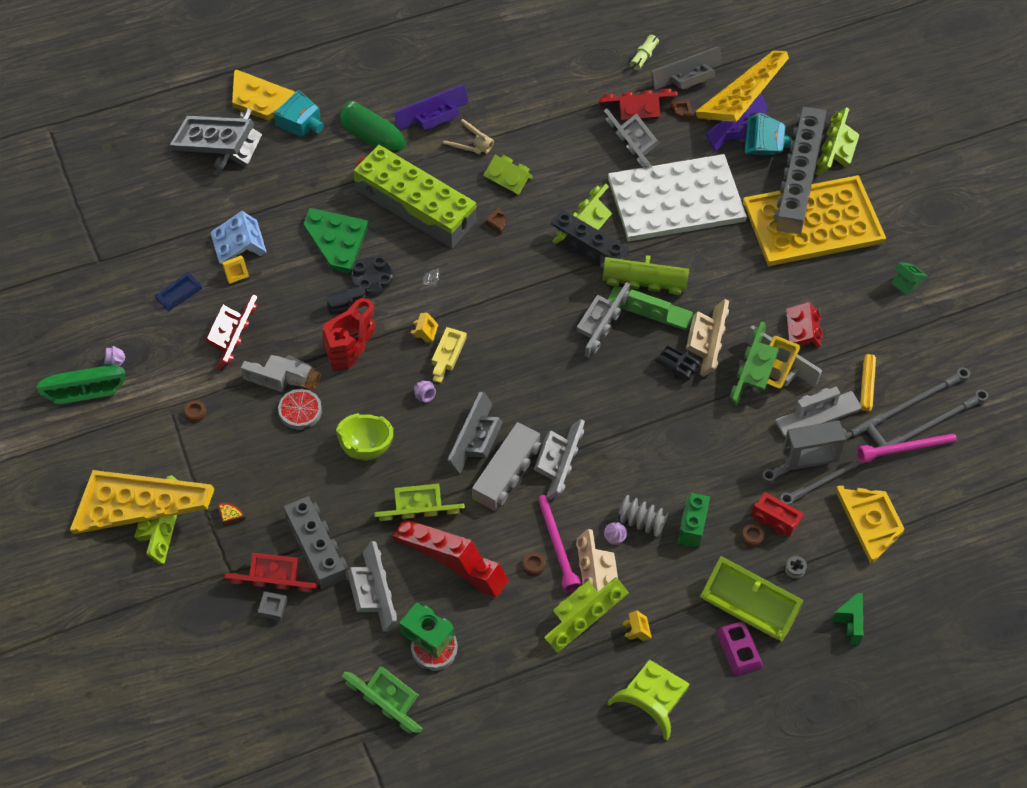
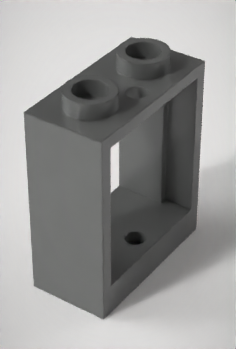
[782,420,847,470]

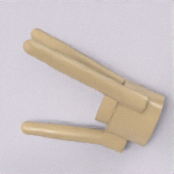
[443,119,494,155]

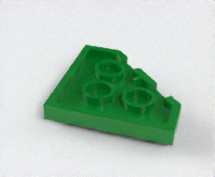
[304,208,369,274]

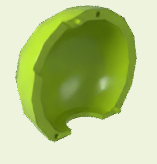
[336,413,393,461]

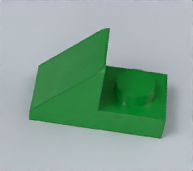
[892,262,928,295]
[832,593,863,645]

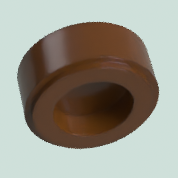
[184,400,207,423]
[741,524,765,547]
[523,552,545,576]

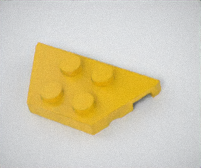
[232,70,295,121]
[835,486,904,564]

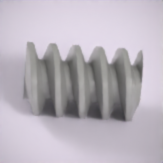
[617,495,668,537]

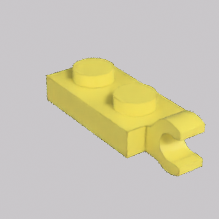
[432,327,467,383]

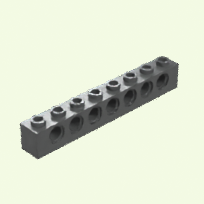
[774,107,827,235]

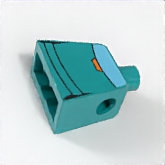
[274,90,324,137]
[745,113,792,155]

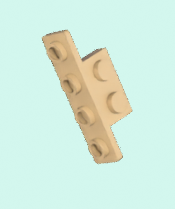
[686,299,729,377]
[576,529,618,591]

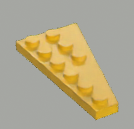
[695,51,789,122]
[70,470,214,534]

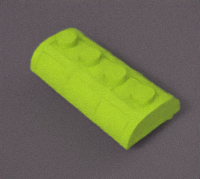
[603,255,689,295]
[700,556,804,641]

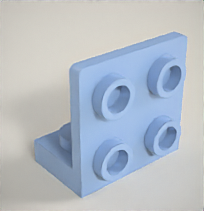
[211,211,266,264]

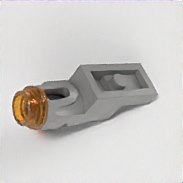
[241,355,321,392]

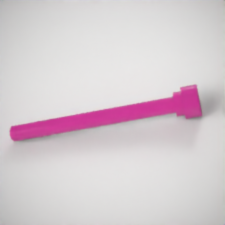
[856,434,957,464]
[538,495,582,593]

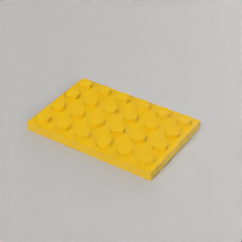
[743,175,886,266]

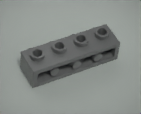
[284,496,348,590]

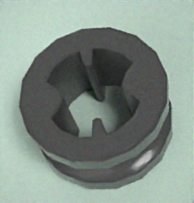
[785,556,807,579]

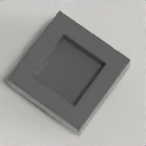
[258,592,287,620]

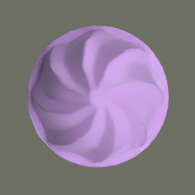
[104,346,125,366]
[414,380,436,402]
[604,522,627,545]

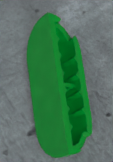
[340,101,406,152]
[37,365,125,404]

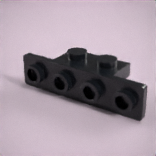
[551,210,629,267]

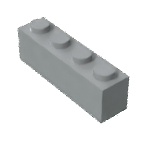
[472,422,542,511]

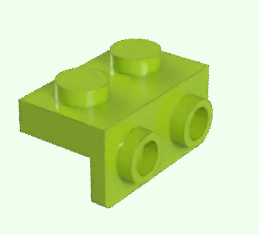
[483,155,533,195]

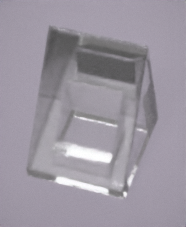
[423,268,439,286]

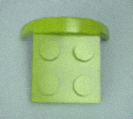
[607,659,690,741]

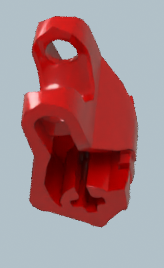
[322,298,375,371]

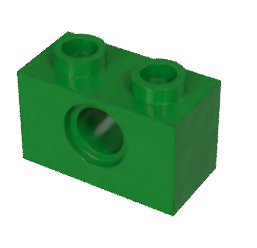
[399,602,454,658]

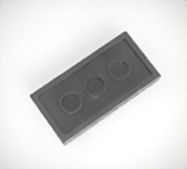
[170,116,254,154]

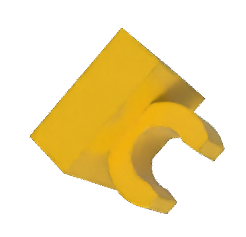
[222,256,249,284]
[411,312,438,343]
[622,610,651,641]

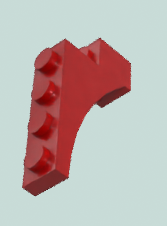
[392,519,509,598]

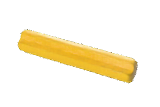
[860,354,876,412]

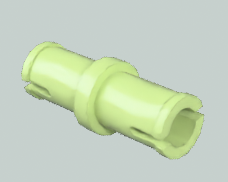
[630,35,659,70]

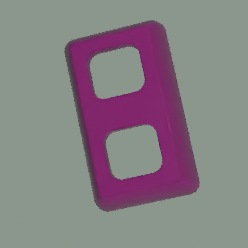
[717,621,763,676]

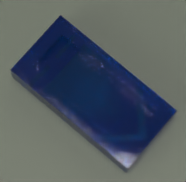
[155,272,202,312]

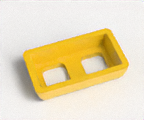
[767,336,800,389]

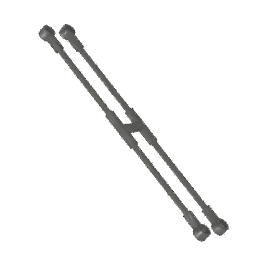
[762,368,988,506]

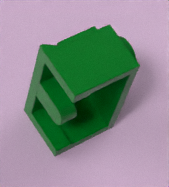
[677,493,710,548]

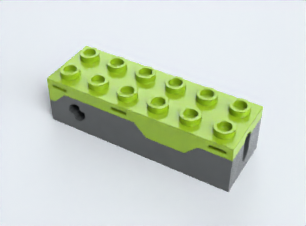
[354,145,476,249]

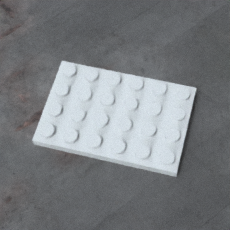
[608,154,747,241]

